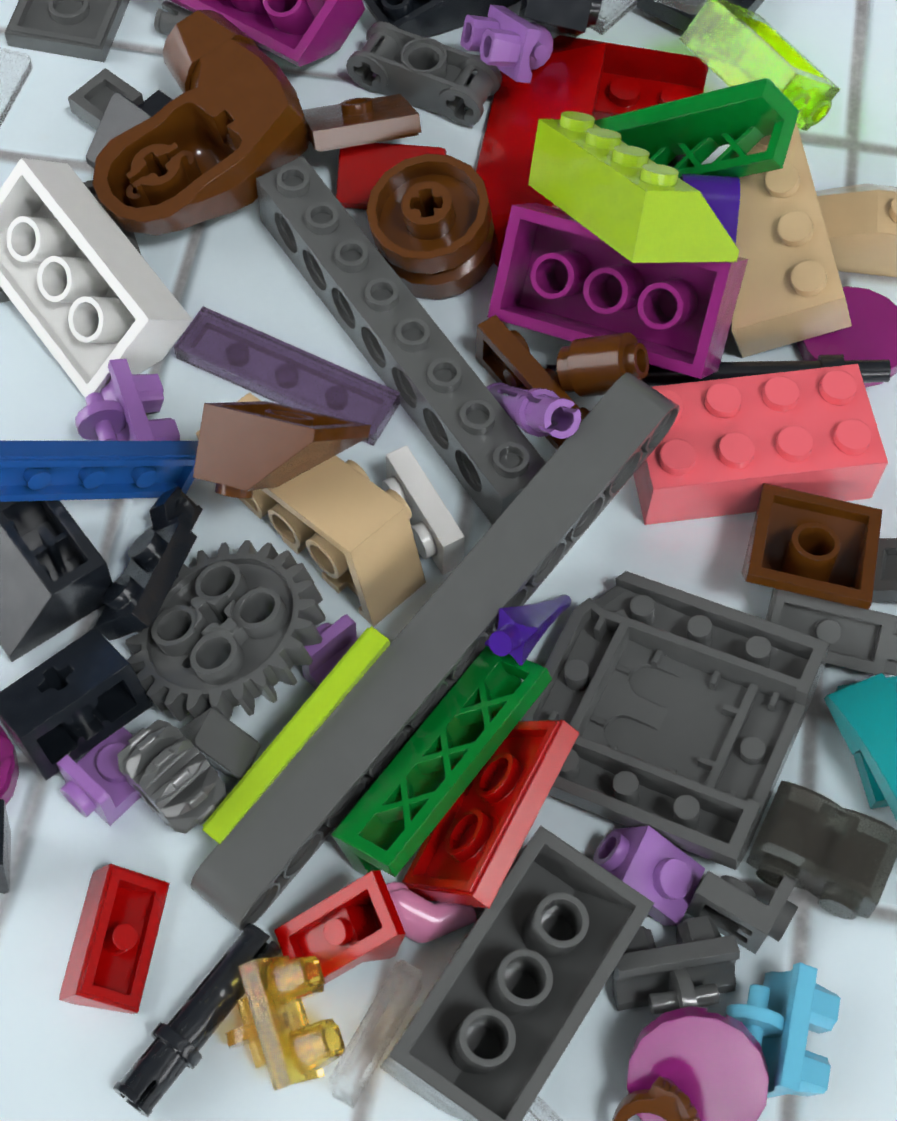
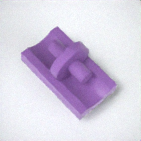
[460,4,553,83]
[75,359,180,441]

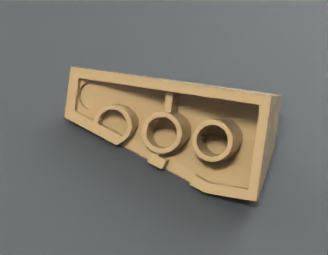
[816,184,897,277]

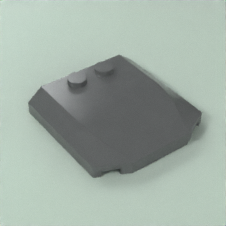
[522,571,830,870]

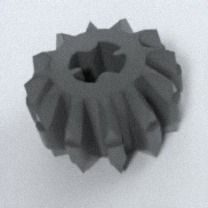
[117,719,226,834]

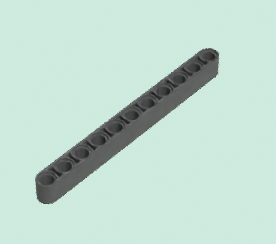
[190,373,680,930]

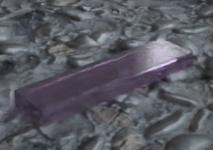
[174,306,400,446]

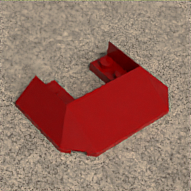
[476,35,710,267]

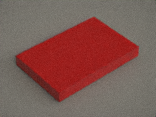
[401,720,579,909]

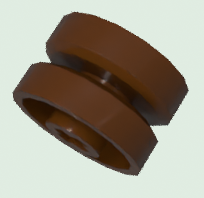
[366,154,498,299]

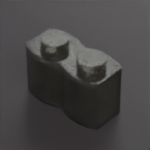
[746,780,897,920]

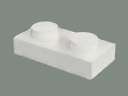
[381,445,465,575]

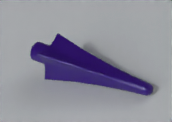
[484,594,571,666]

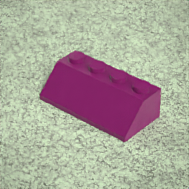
[170,0,365,67]

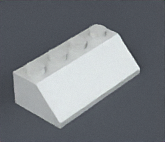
[0,158,193,398]

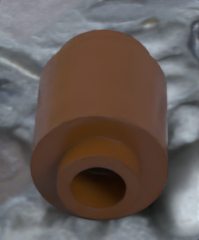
[557,332,649,397]

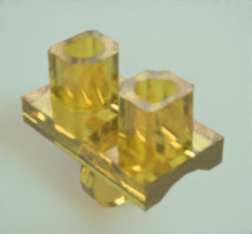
[225,956,346,1091]

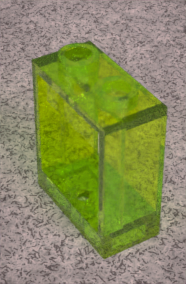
[679,0,840,131]

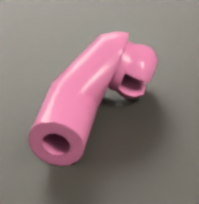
[386,882,477,943]

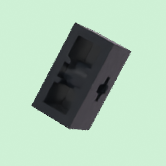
[0,628,153,781]

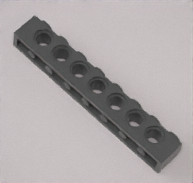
[256,156,546,525]

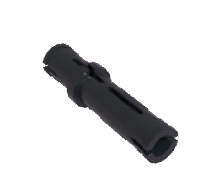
[113,923,281,1117]

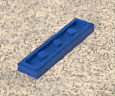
[0,441,198,502]

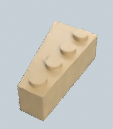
[196,392,426,627]

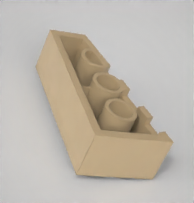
[732,122,852,358]

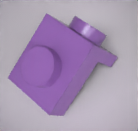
[593,825,705,926]

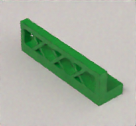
[594,77,799,178]
[331,646,552,877]

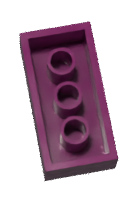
[487,203,748,379]

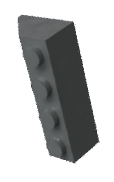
[380,825,654,1121]

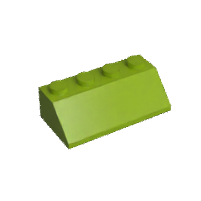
[528,111,739,263]

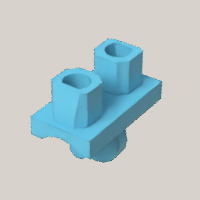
[724,962,841,1098]

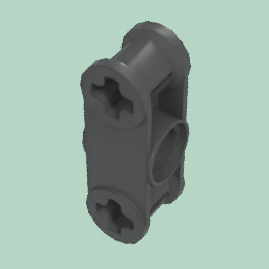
[346,21,503,126]

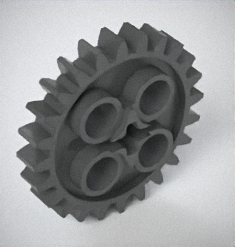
[125,540,326,722]

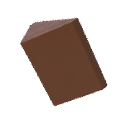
[741,483,883,610]

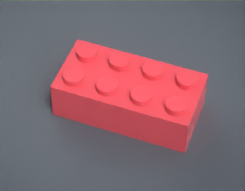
[633,364,888,525]

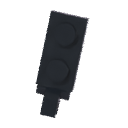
[94,486,203,641]

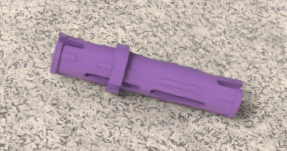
[487,382,581,439]

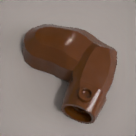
[92,10,310,236]

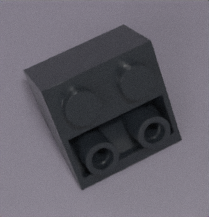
[0,500,113,662]

